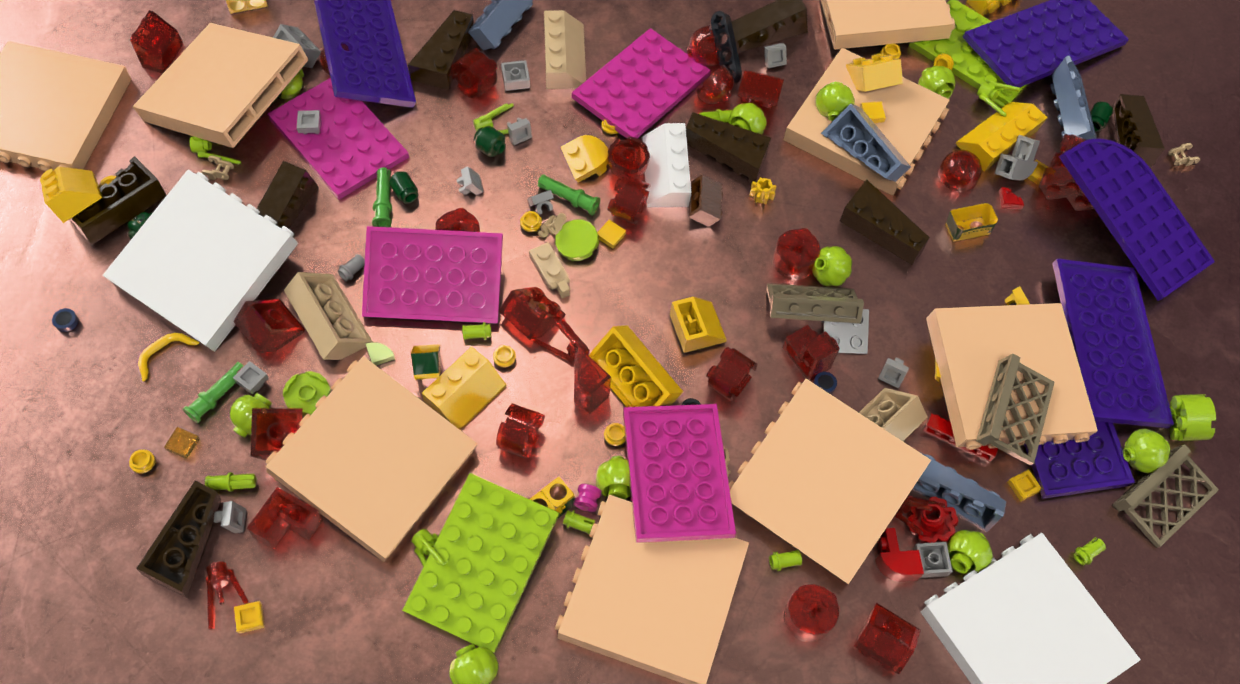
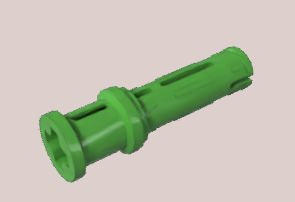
[372,167,392,227]
[537,174,600,215]
[183,362,243,423]

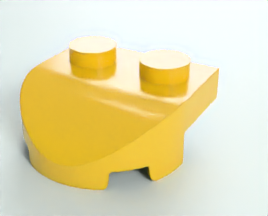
[561,135,611,183]

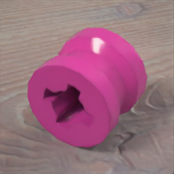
[573,484,602,512]

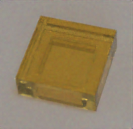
[164,427,200,459]

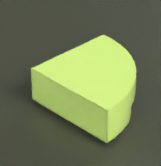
[366,342,395,365]

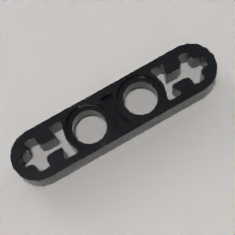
[711,11,742,85]

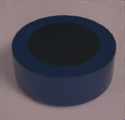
[52,308,78,332]
[813,372,837,394]

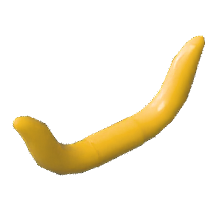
[138,333,200,381]

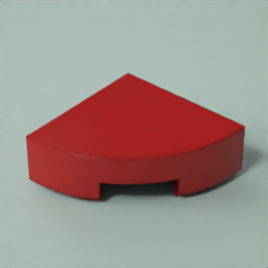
[999,187,1024,210]

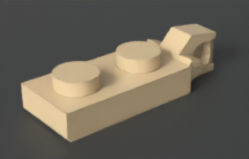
[529,242,570,299]

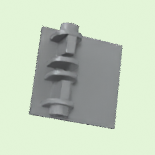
[821,309,869,354]

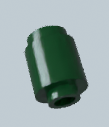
[1090,102,1113,132]
[389,172,418,204]

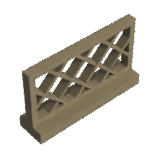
[766,284,864,323]
[976,353,1055,465]
[1113,444,1219,548]

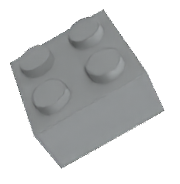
[501,60,530,91]
[913,542,953,578]

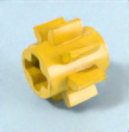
[750,177,777,204]

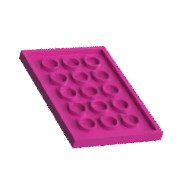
[571,28,711,143]
[268,78,409,200]
[362,226,503,324]
[623,404,736,543]

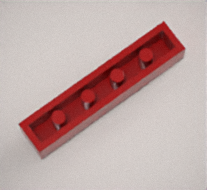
[923,413,998,462]

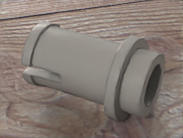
[338,254,365,281]

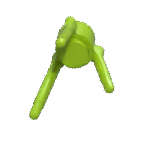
[977,80,1020,117]
[473,103,514,134]
[190,136,241,165]
[411,529,445,566]

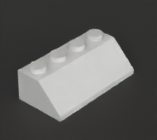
[642,123,691,207]

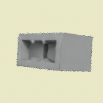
[273,24,321,68]

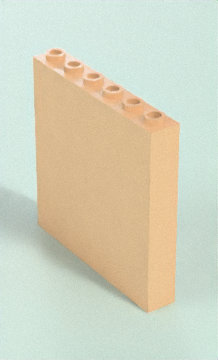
[821,0,955,50]
[133,23,309,148]
[0,41,131,171]
[783,48,950,196]
[926,303,1098,450]
[266,356,478,562]
[729,379,931,584]
[555,495,749,684]

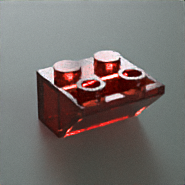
[130,10,183,73]
[737,70,784,108]
[498,287,566,340]

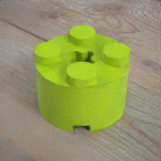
[1170,394,1216,441]

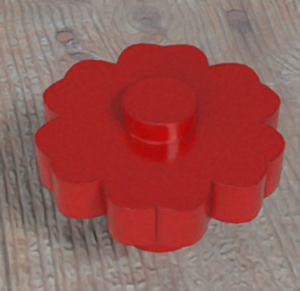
[908,496,958,544]

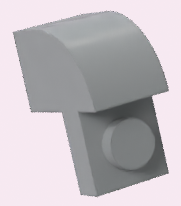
[995,135,1040,180]

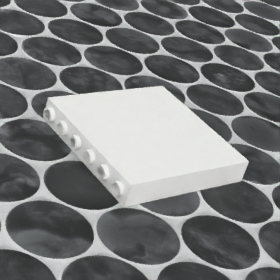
[103,169,298,352]
[920,533,1141,684]

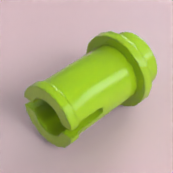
[462,322,492,340]
[563,510,595,535]
[1074,537,1106,565]
[769,550,802,571]

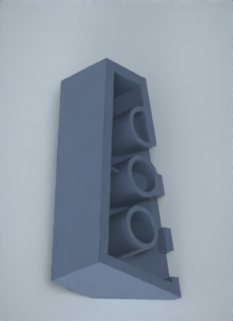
[468,0,533,50]
[1050,55,1097,148]
[821,104,911,182]
[913,452,1006,532]

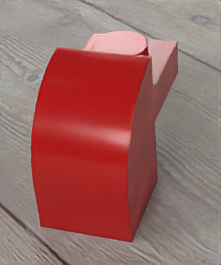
[875,528,924,582]

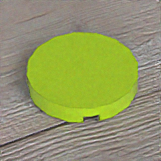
[555,219,599,261]
[283,371,331,417]

